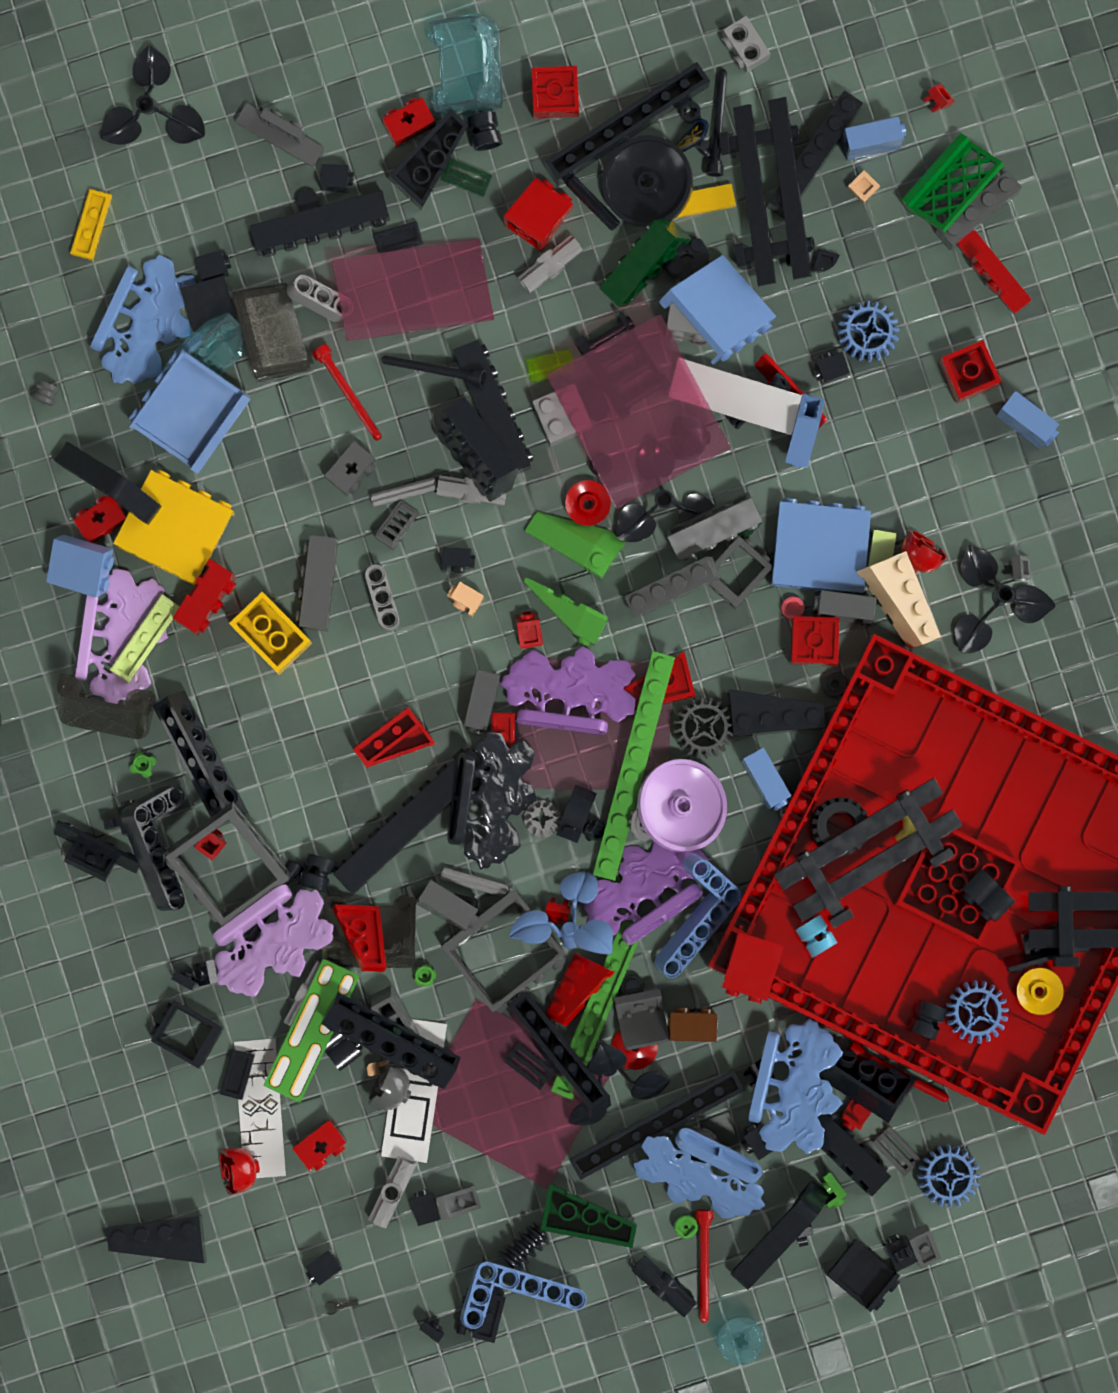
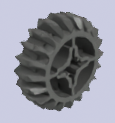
[673,697,733,759]

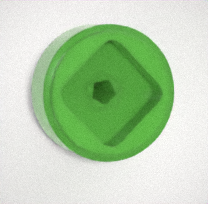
[674,1215,698,1239]

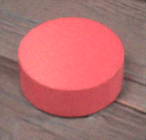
[781,596,805,620]

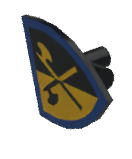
[676,118,712,158]

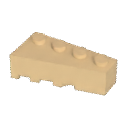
[856,552,941,649]

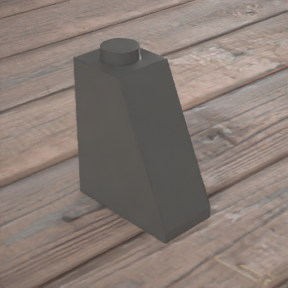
[464,670,500,735]
[417,880,479,932]

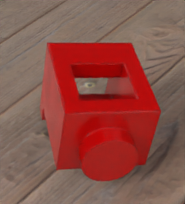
[194,829,227,861]

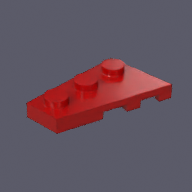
[624,651,695,711]
[333,904,386,972]
[545,953,615,1026]

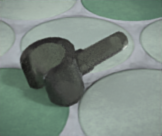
[325,1299,359,1315]

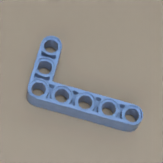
[654,853,742,978]
[460,1262,587,1329]

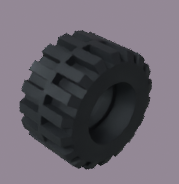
[810,797,867,856]

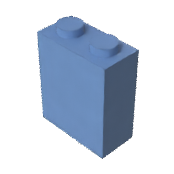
[842,116,906,161]
[997,391,1060,449]
[785,394,825,468]
[46,534,114,597]
[741,747,791,811]

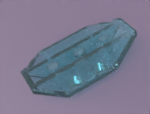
[163,312,244,376]

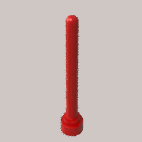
[312,344,382,441]
[848,1041,949,1102]
[695,1210,714,1323]

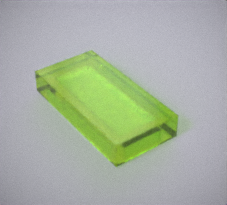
[526,349,576,383]

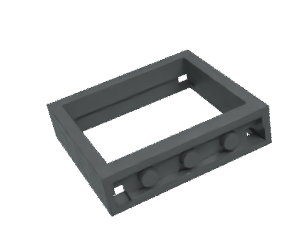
[165,802,290,927]
[441,890,566,1014]

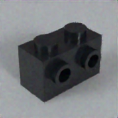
[740,1122,773,1160]

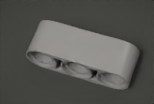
[286,275,353,322]
[365,565,400,632]

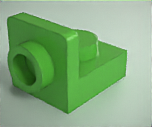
[822,1171,847,1209]

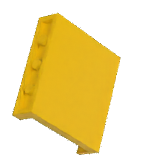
[113,469,235,586]

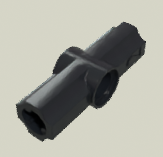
[631,1255,697,1317]

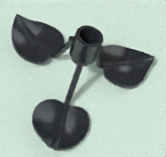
[100,45,205,145]
[616,439,715,542]
[954,544,1056,654]
[568,1042,670,1125]

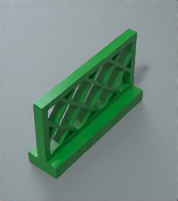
[902,133,1004,233]

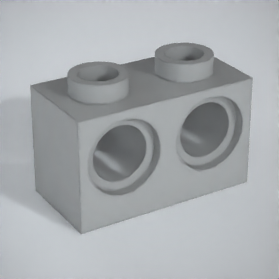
[721,16,771,73]

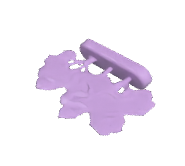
[75,569,169,706]
[213,885,333,997]

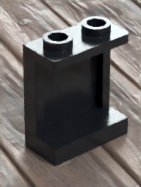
[826,1239,900,1312]

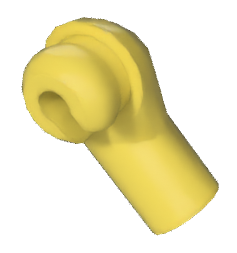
[894,815,916,842]

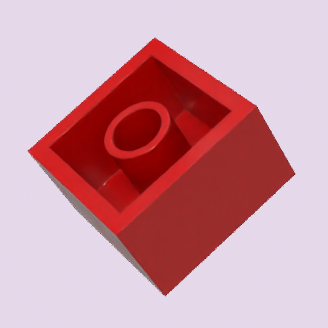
[939,340,1002,404]

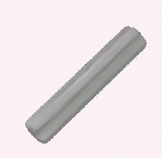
[371,477,437,507]
[440,868,508,897]

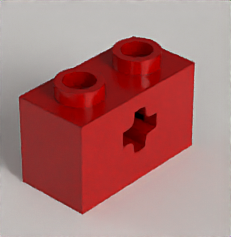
[382,97,436,147]
[73,495,127,543]
[292,1120,347,1172]

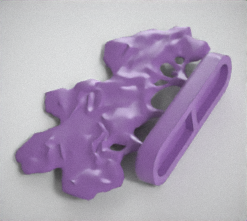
[500,645,635,735]
[584,842,709,945]

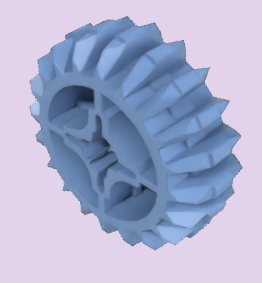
[837,300,900,363]
[945,980,1009,1044]
[917,1144,981,1208]

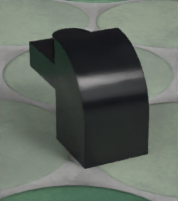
[556,785,597,843]

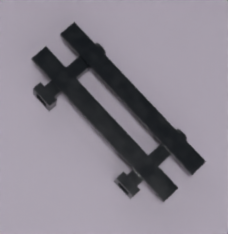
[719,97,815,287]
[774,777,962,928]
[1028,887,1118,967]

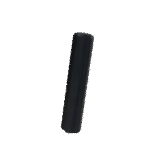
[566,176,620,231]

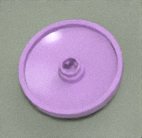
[637,759,727,852]

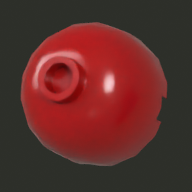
[900,530,947,573]
[219,1147,260,1195]

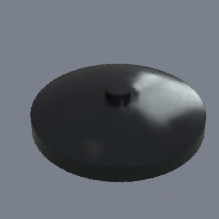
[602,135,693,228]

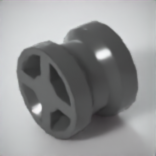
[31,381,59,406]

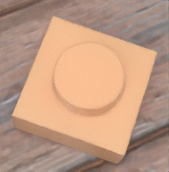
[848,170,880,204]

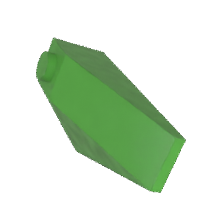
[525,512,626,581]
[524,577,608,647]

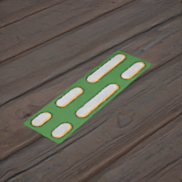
[263,959,360,1103]

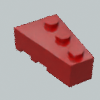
[173,558,237,636]
[352,706,436,768]

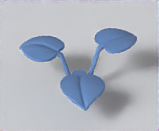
[510,871,613,954]

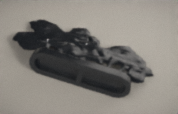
[447,731,537,870]

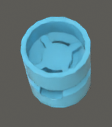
[795,915,838,958]

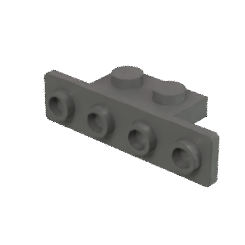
[236,103,324,167]

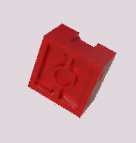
[532,66,579,119]
[790,616,840,667]

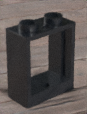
[150,1000,224,1069]

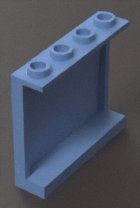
[659,255,777,364]
[128,349,250,474]
[770,498,871,595]

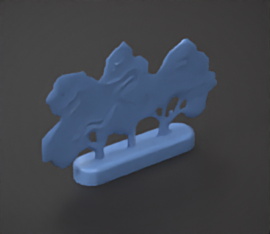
[90,255,197,384]
[749,1018,843,1154]
[634,1128,765,1219]

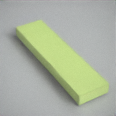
[110,594,180,683]

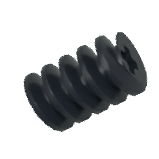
[498,1220,550,1271]

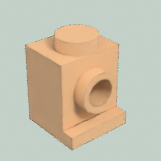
[447,582,484,618]

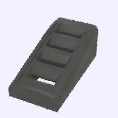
[374,500,420,551]

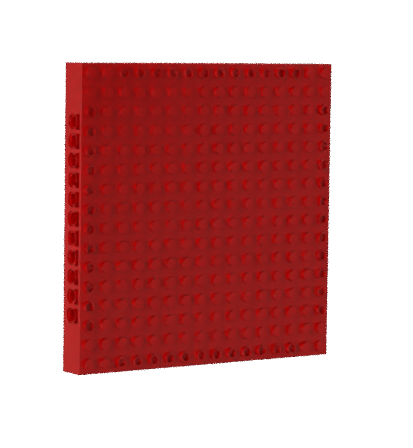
[707,634,1118,1135]

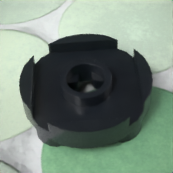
[664,235,709,281]

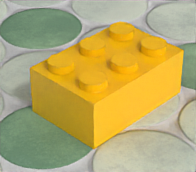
[229,592,312,675]

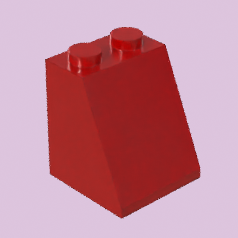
[504,178,573,252]
[721,933,784,1004]

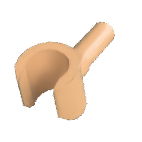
[367,1059,389,1076]

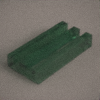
[442,159,492,198]

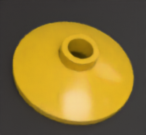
[1017,968,1063,1015]

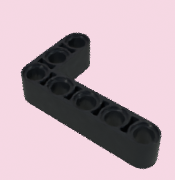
[53,441,162,525]
[121,786,185,911]
[730,1180,830,1290]

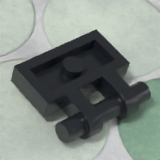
[456,1287,506,1343]

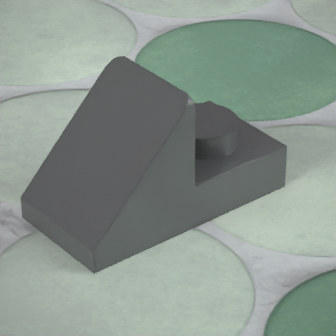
[436,1186,481,1220]
[905,1224,941,1268]

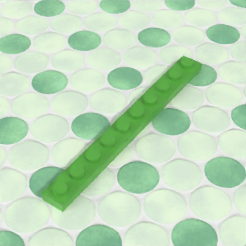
[593,651,675,881]

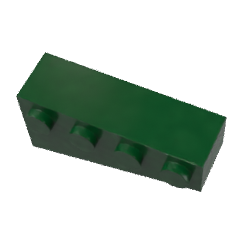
[599,219,692,307]
[540,1182,637,1248]

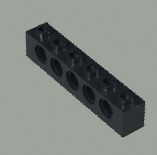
[153,690,248,829]
[321,992,461,1089]

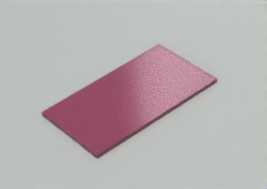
[332,239,494,342]

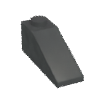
[371,985,420,1054]

